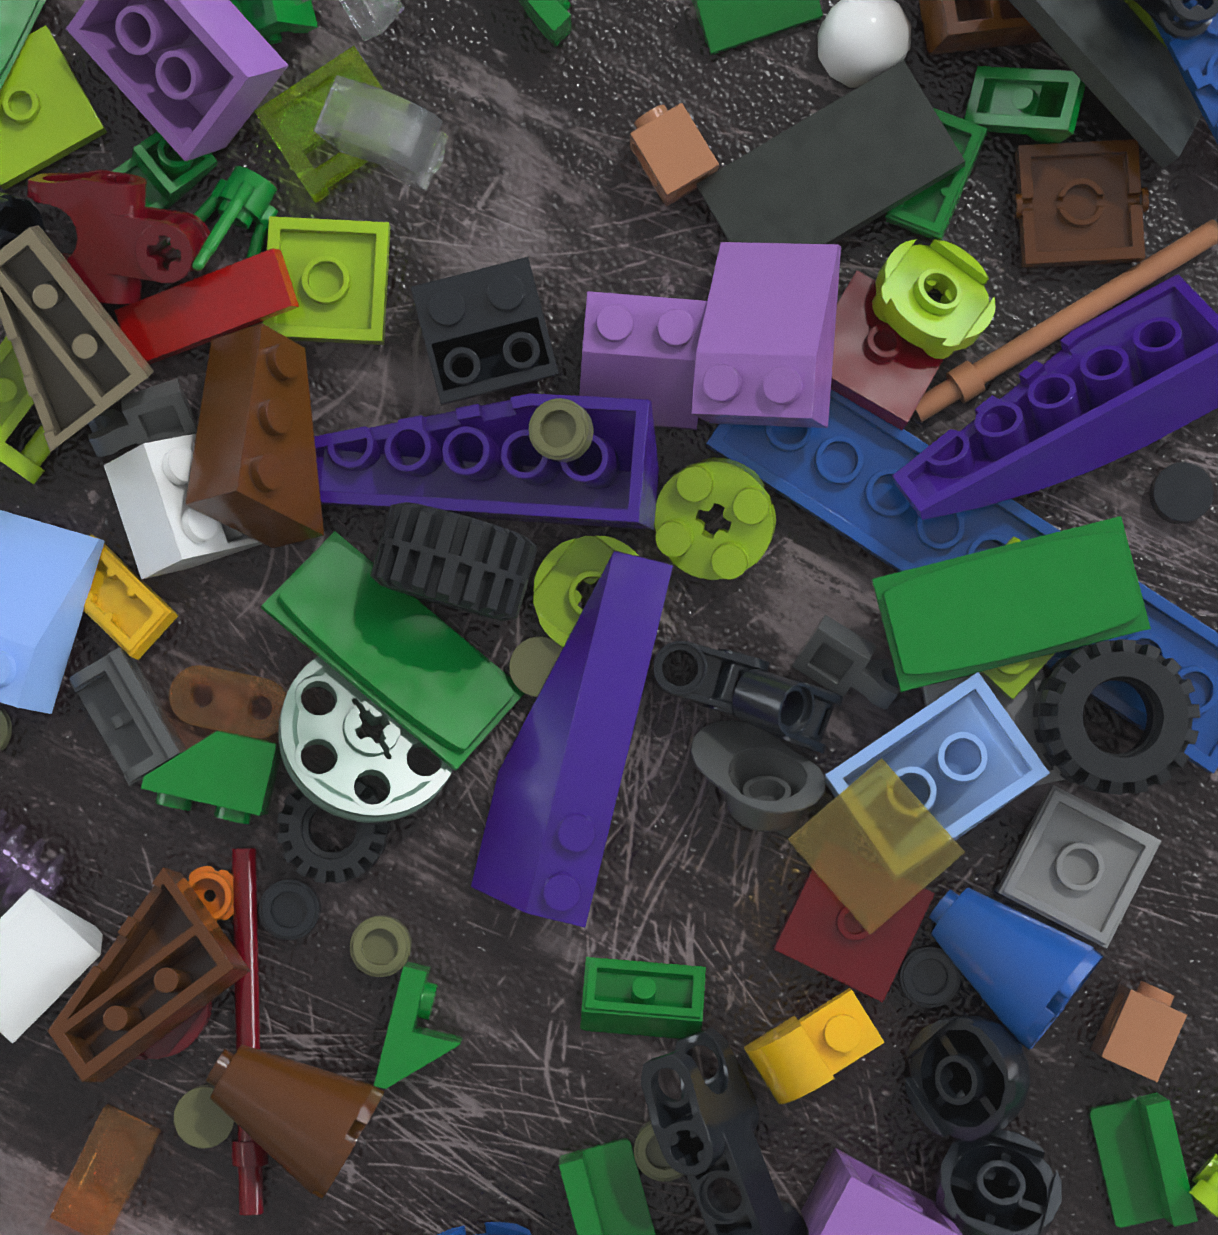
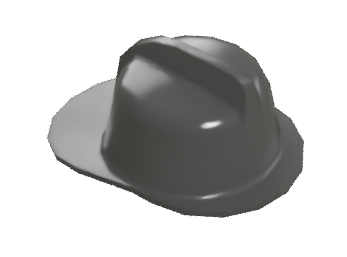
[691,720,826,837]

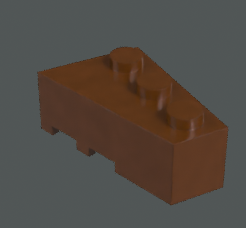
[185,323,324,548]

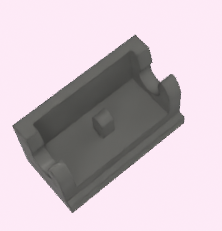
[69,647,187,786]

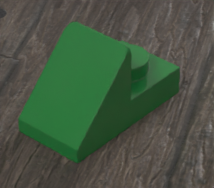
[964,66,1086,144]
[374,962,463,1089]

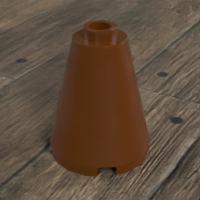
[206,1044,384,1199]

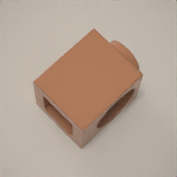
[630,103,719,207]
[1090,981,1187,1082]

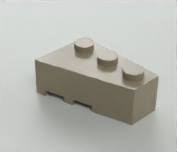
[0,225,154,452]

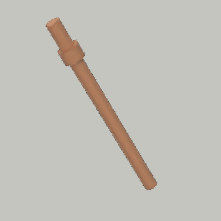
[913,219,1218,423]

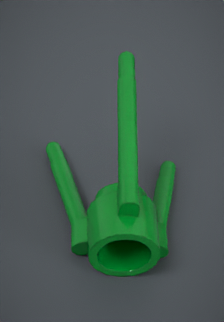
[167,166,278,271]

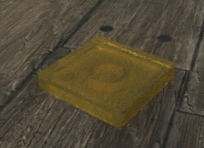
[788,758,965,935]

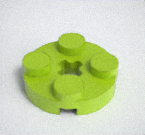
[872,239,996,359]
[654,457,776,580]
[533,535,639,647]

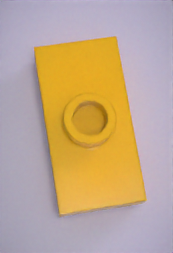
[83,534,179,660]

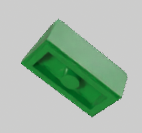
[692,0,823,55]
[580,957,706,1039]

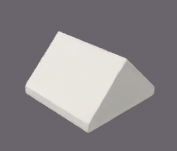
[0,888,102,1044]

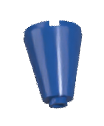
[929,887,1104,1050]

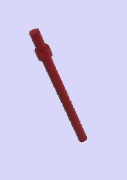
[232,848,269,1215]

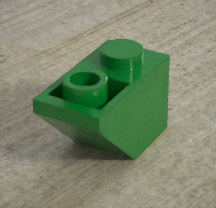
[141,731,281,824]

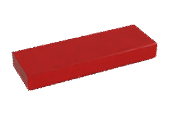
[115,248,299,365]

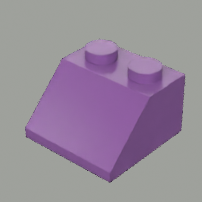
[579,291,707,430]

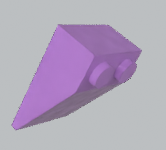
[691,242,841,428]

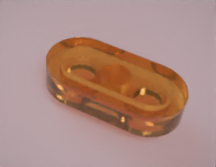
[169,665,287,738]

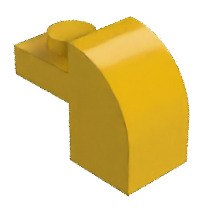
[744,988,885,1104]

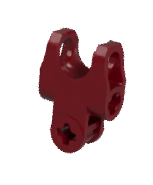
[27,170,210,304]

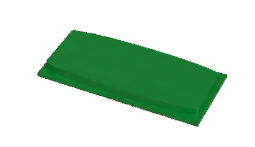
[871,516,1151,692]
[261,531,525,771]

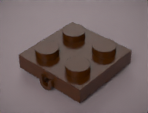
[1013,139,1149,268]

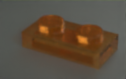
[50,1104,162,1235]

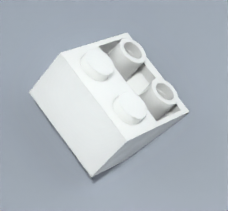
[104,434,263,580]

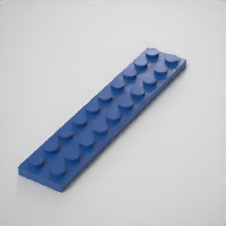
[705,390,1218,774]

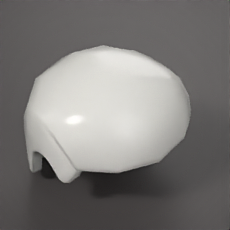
[817,0,911,88]

